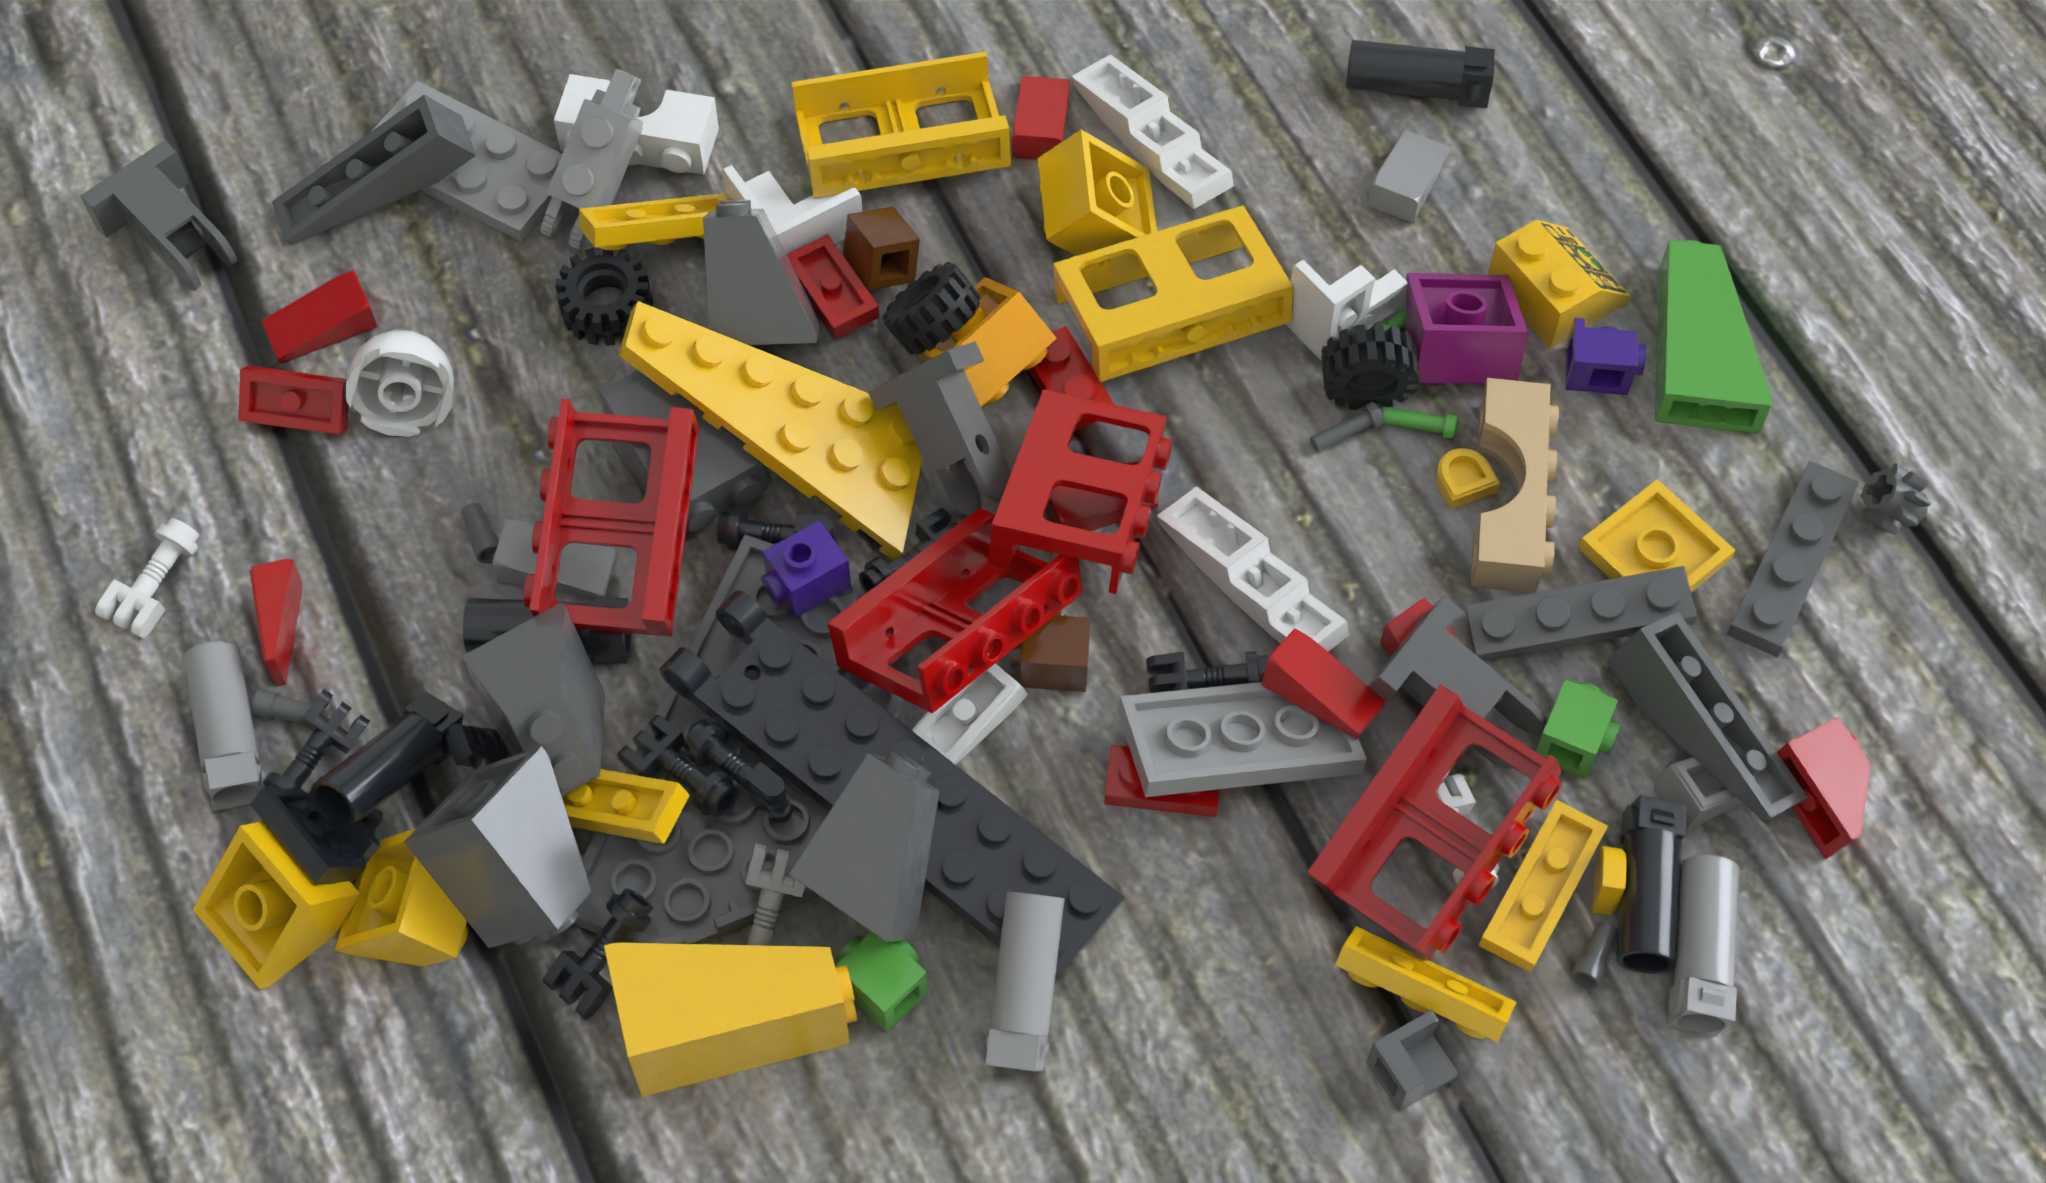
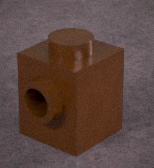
[843,206,920,290]
[1010,612,1091,692]

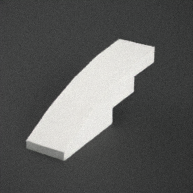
[1071,54,1234,209]
[1157,486,1349,652]

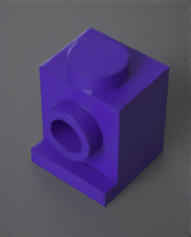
[1565,318,1646,395]

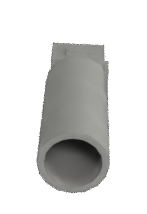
[183,641,262,811]
[1668,855,1740,1036]
[985,891,1065,1071]

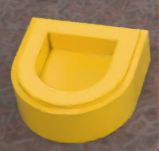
[1435,448,1500,510]
[1592,846,1626,916]

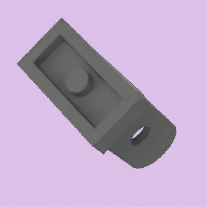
[80,140,237,291]
[868,341,1011,518]
[1367,595,1547,769]

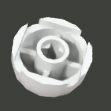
[346,330,454,437]

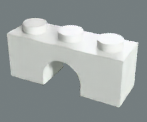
[554,74,719,175]

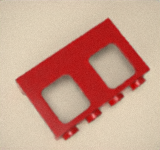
[988,389,1173,594]
[524,398,700,637]
[827,508,1084,714]
[1307,684,1562,961]

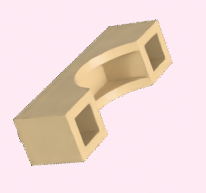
[1471,378,1559,593]

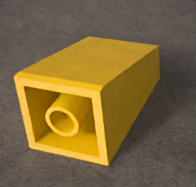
[604,943,857,1097]

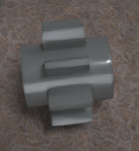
[1860,463,1931,535]

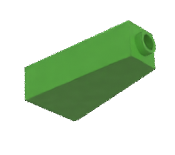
[1654,240,1772,434]

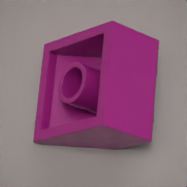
[1406,273,1528,386]

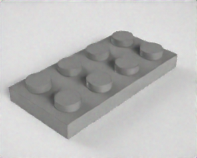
[372,81,562,243]
[1117,682,1367,797]

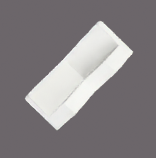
[722,165,862,254]
[1285,260,1408,361]

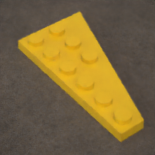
[618,301,923,560]

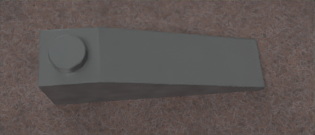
[272,95,476,245]
[1606,611,1808,822]

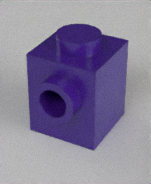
[761,520,851,618]

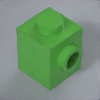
[1535,678,1621,779]
[835,931,928,1033]

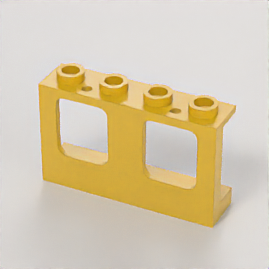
[791,52,1011,198]
[1053,205,1293,382]

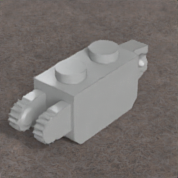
[540,69,643,250]

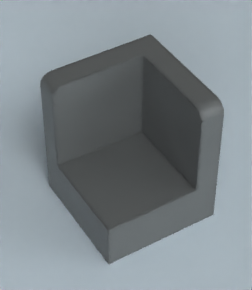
[1366,1010,1457,1112]

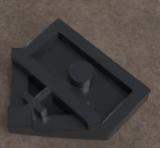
[250,777,383,884]

